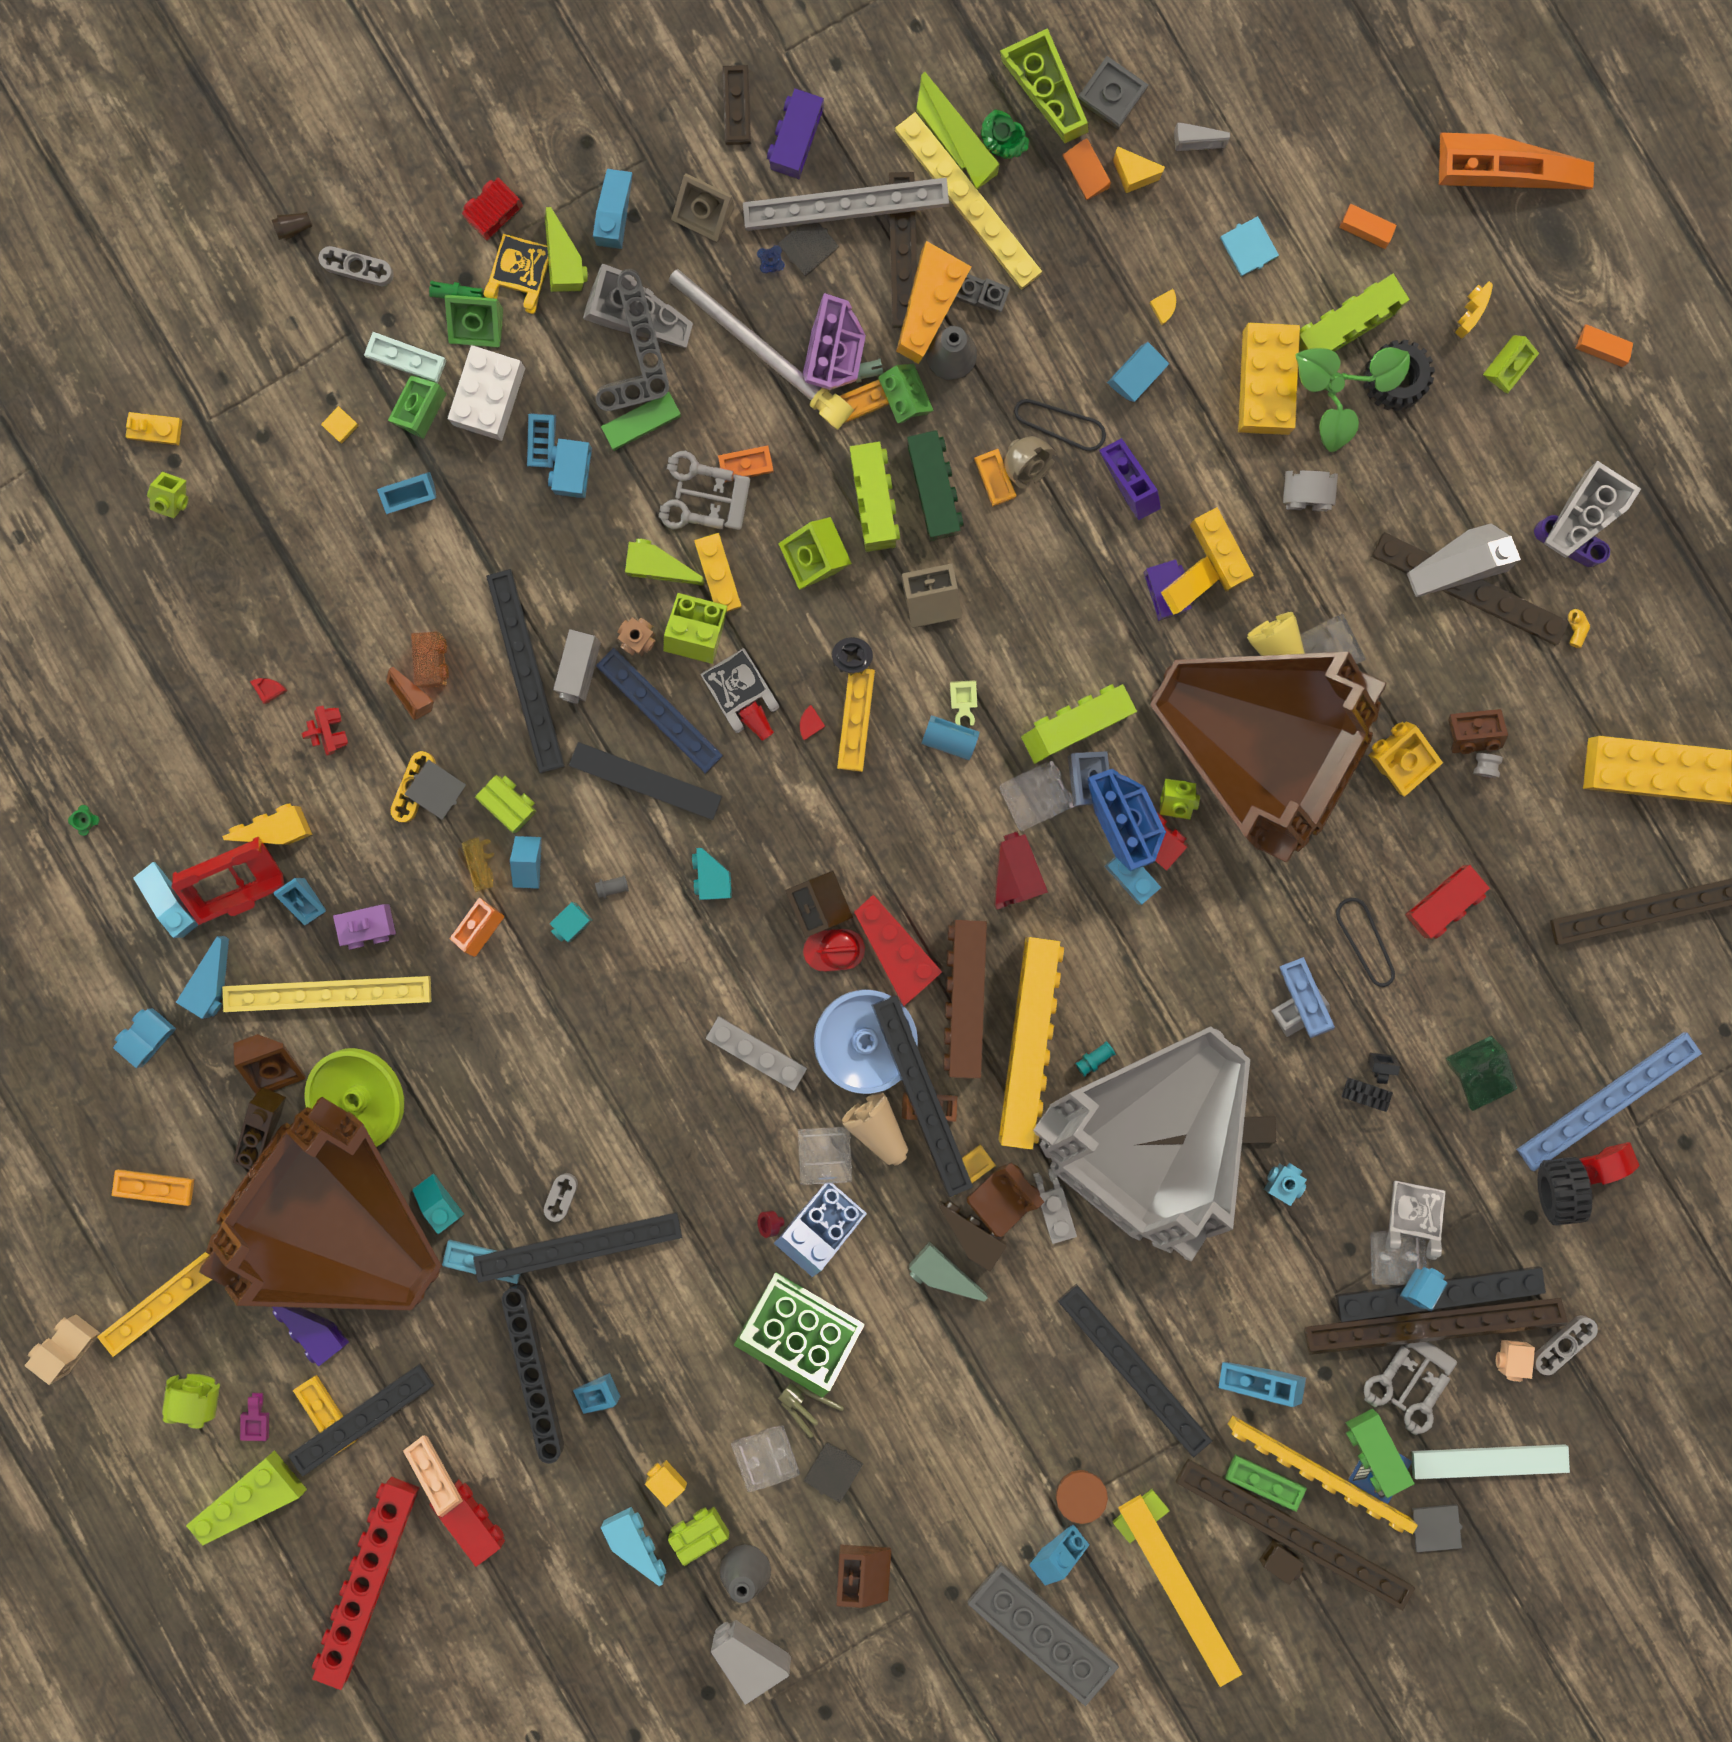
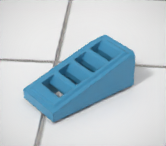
[527,413,556,468]

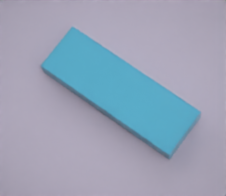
[442,1240,520,1284]

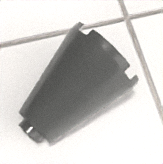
[926,326,977,380]
[720,1544,771,1603]

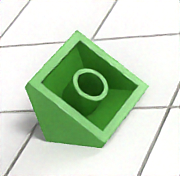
[445,295,503,347]
[388,375,447,439]

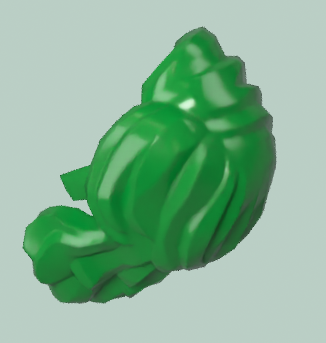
[981,109,1029,159]

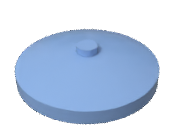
[814,990,918,1094]

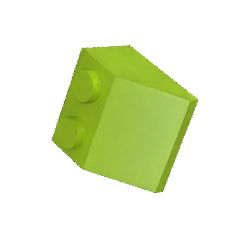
[778,517,852,590]

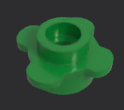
[68,805,100,836]

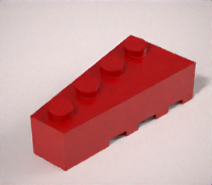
[854,895,942,1006]

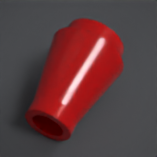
[739,702,774,741]

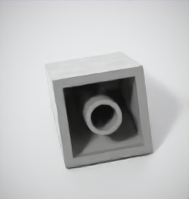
[711,1620,791,1705]

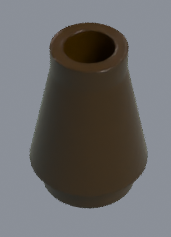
[272,212,312,241]

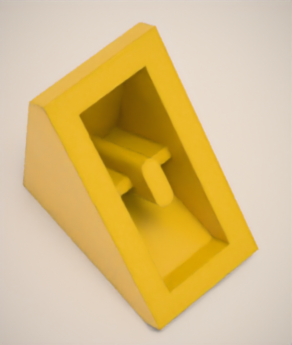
[1113,147,1165,193]

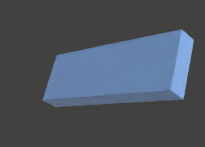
[1279,957,1335,1038]

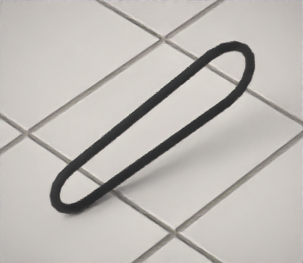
[1014,399,1106,451]
[1336,897,1395,987]

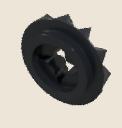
[832,637,873,676]

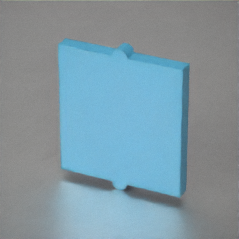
[1220,216,1279,277]

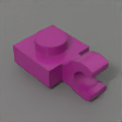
[240,1393,269,1441]

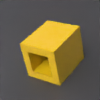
[645,1460,687,1507]

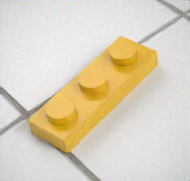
[694,533,742,612]

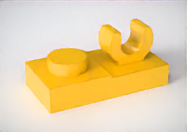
[126,412,182,445]

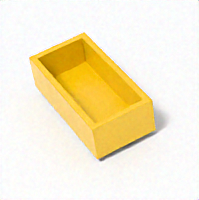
[1238,323,1300,435]

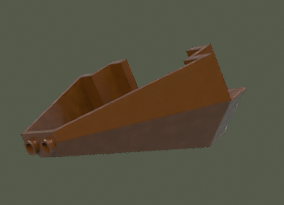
[1150,652,1386,863]
[199,1097,442,1310]

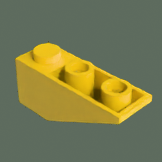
[222,803,312,845]

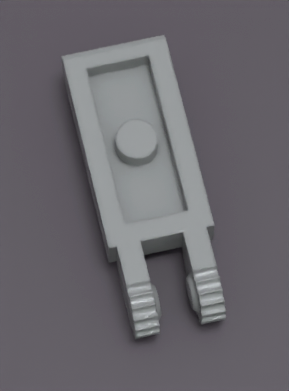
[1033,1169,1077,1244]

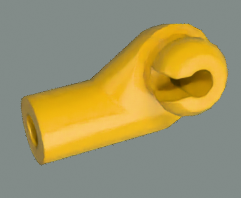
[1568,609,1590,648]

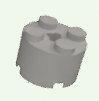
[1283,471,1338,512]

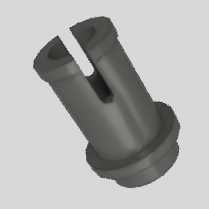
[595,875,629,899]

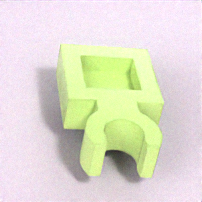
[950,680,977,725]

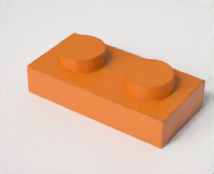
[718,445,774,482]

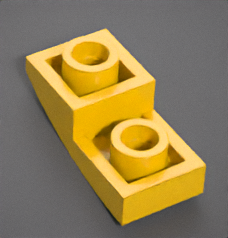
[1454,281,1493,339]

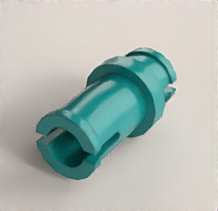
[1075,1041,1116,1077]

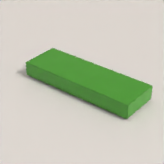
[601,392,681,451]
[1224,1454,1307,1512]

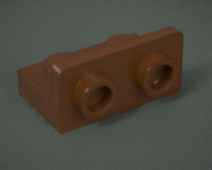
[1448,709,1508,754]

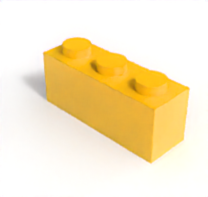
[1190,507,1254,592]

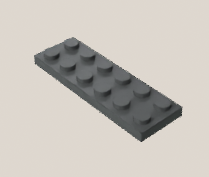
[967,1562,1119,1707]

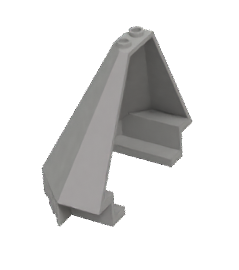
[1033,1026,1250,1261]

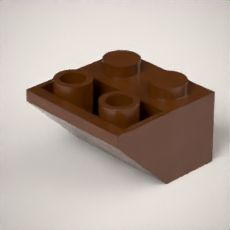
[836,1544,891,1608]

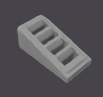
[1174,123,1230,151]

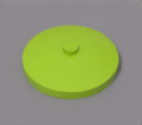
[305,1048,404,1147]

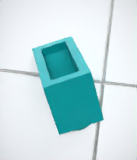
[412,1173,464,1234]

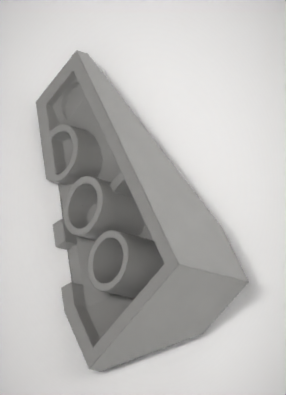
[583,264,693,348]
[1544,461,1641,558]
[1407,523,1521,597]

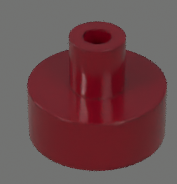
[757,1210,785,1238]

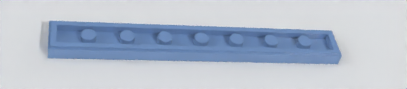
[1516,1032,1702,1171]

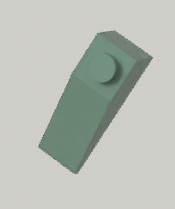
[909,1242,988,1302]

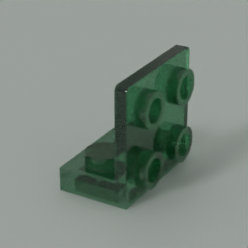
[1446,1035,1517,1111]

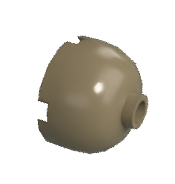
[1004,436,1056,488]

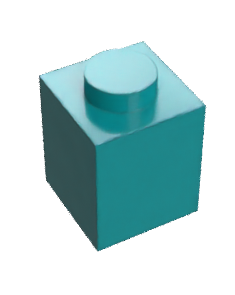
[550,902,593,942]

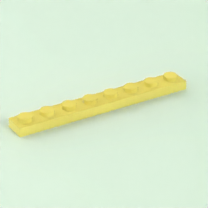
[895,112,1042,290]
[222,976,432,1012]

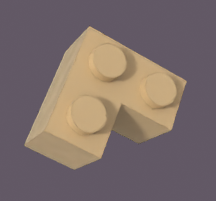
[25,1314,100,1385]

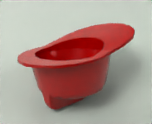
[803,929,865,971]

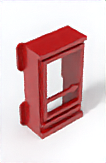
[171,836,284,925]

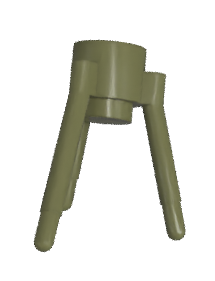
[778,1383,844,1438]

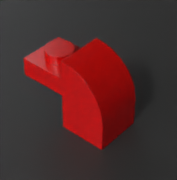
[1579,1142,1640,1185]

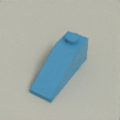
[593,169,633,249]
[176,936,229,1019]
[1219,1362,1306,1407]

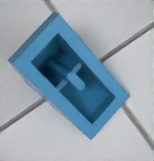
[510,836,542,888]
[274,878,326,925]
[573,1373,620,1414]

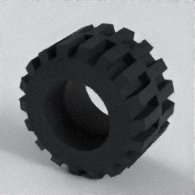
[1363,340,1435,411]
[1537,1157,1593,1226]

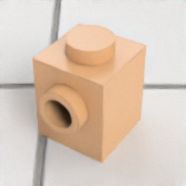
[1496,1340,1535,1382]

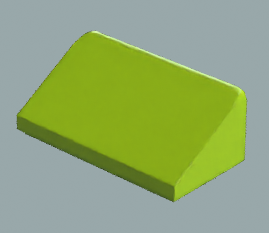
[1483,335,1539,393]

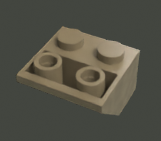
[901,563,962,628]

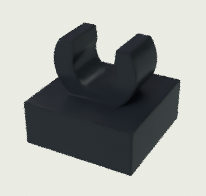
[1368,1052,1400,1084]

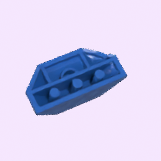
[1088,769,1166,871]

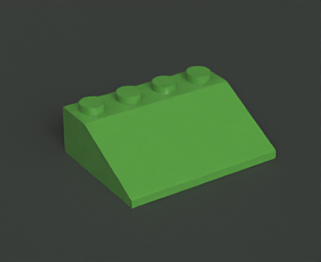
[734,1272,864,1398]

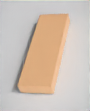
[403,1435,463,1517]

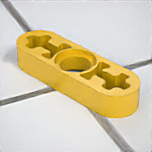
[391,751,436,823]

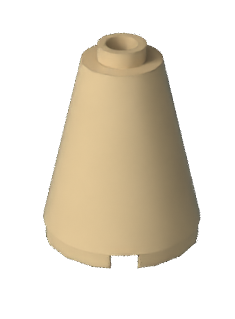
[842,1092,908,1166]

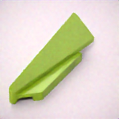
[916,72,999,189]

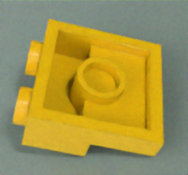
[1368,721,1443,797]

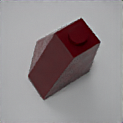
[994,831,1048,910]

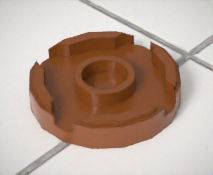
[1056,1470,1108,1524]

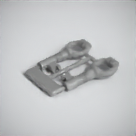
[658,451,750,530]
[1364,1341,1457,1435]

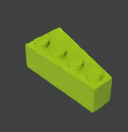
[1000,28,1089,143]
[1299,273,1410,352]
[850,442,900,552]
[1021,684,1137,764]
[186,1450,307,1546]

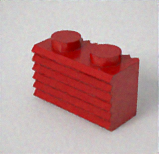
[462,177,523,241]

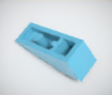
[134,862,198,938]

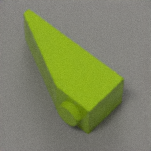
[545,207,588,292]
[625,539,704,586]

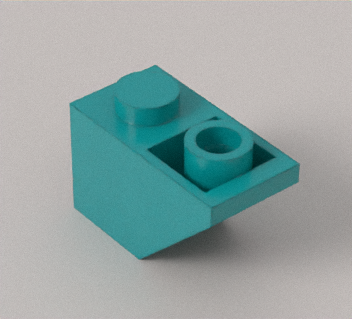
[692,848,732,900]

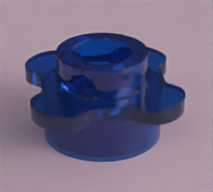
[757,245,785,274]

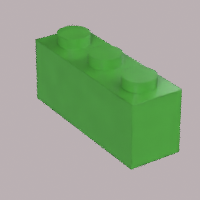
[1345,1408,1414,1498]

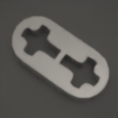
[544,1173,578,1222]

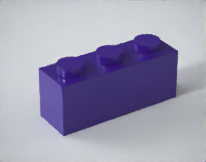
[767,88,824,179]

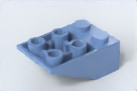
[774,1180,867,1277]

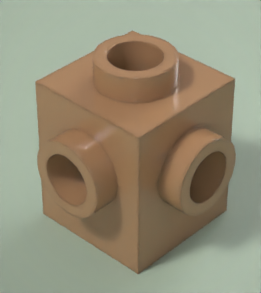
[617,617,656,656]

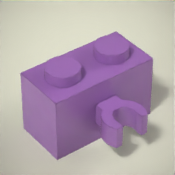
[333,904,396,950]

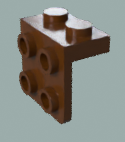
[967,1162,1044,1237]

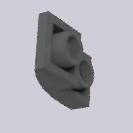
[955,274,1010,313]

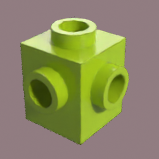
[147,472,188,518]
[1160,779,1200,819]

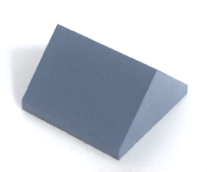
[1067,751,1109,807]

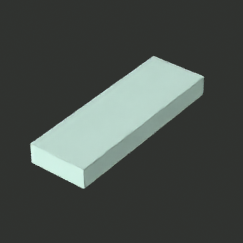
[364,332,446,384]

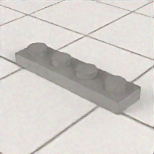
[706,1016,807,1091]

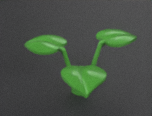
[1295,347,1410,452]

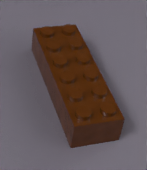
[943,920,987,1078]

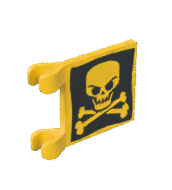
[484,234,549,314]

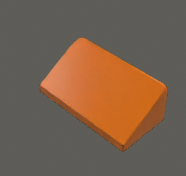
[1063,138,1111,200]
[1339,203,1397,249]
[1575,324,1633,367]
[449,898,504,957]

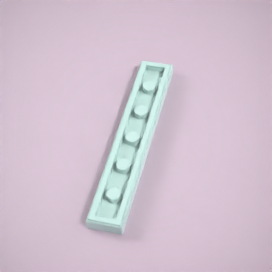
[1411,1444,1570,1479]

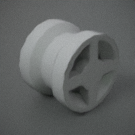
[1473,753,1503,778]

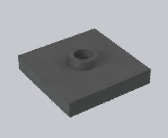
[1077,56,1149,130]

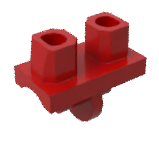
[301,705,348,756]

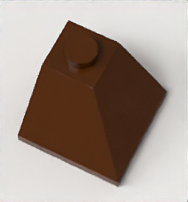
[233,1034,306,1094]

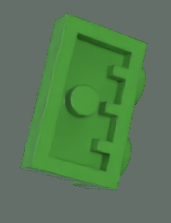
[879,364,934,423]

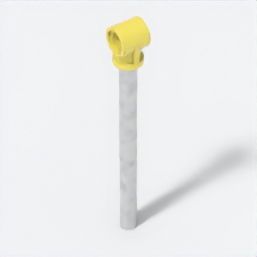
[669,269,854,430]

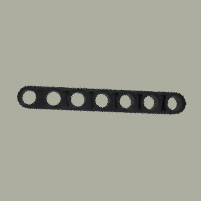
[502,1284,564,1464]

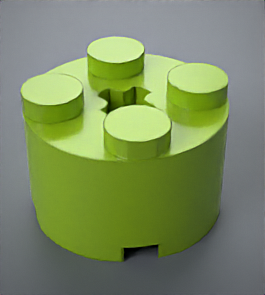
[162,1374,220,1429]

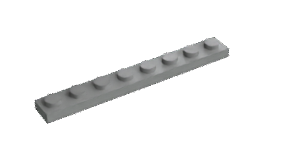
[743,178,950,231]

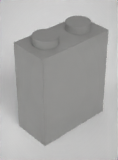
[553,629,601,704]

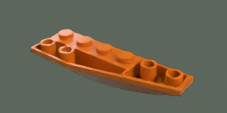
[1439,133,1594,190]

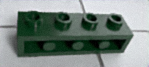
[907,430,964,542]

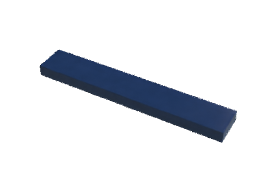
[596,648,723,774]

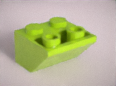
[663,593,727,664]

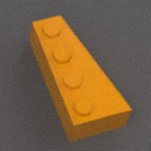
[896,241,971,364]

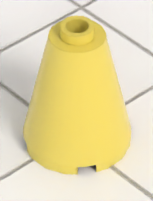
[1247,612,1305,656]

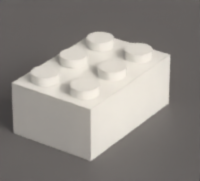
[448,345,525,441]

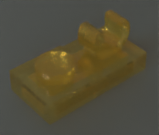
[462,837,494,893]

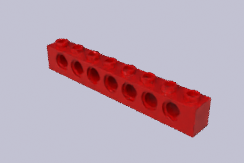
[312,1477,420,1690]

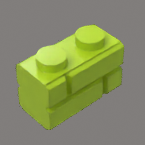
[475,775,537,833]
[668,1507,730,1566]

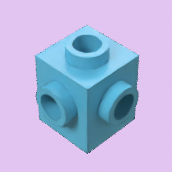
[1264,1163,1307,1206]

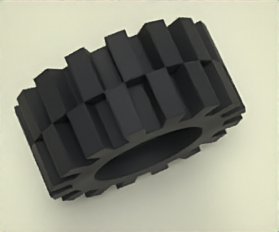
[1341,1077,1393,1112]

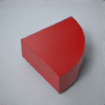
[250,678,287,704]
[800,705,825,741]

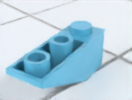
[601,1507,666,1586]

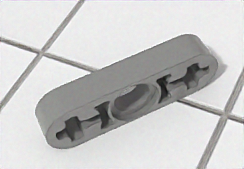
[319,246,394,286]
[1533,1315,1598,1375]

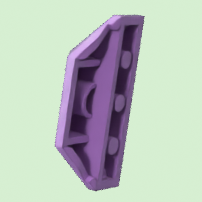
[803,293,866,390]

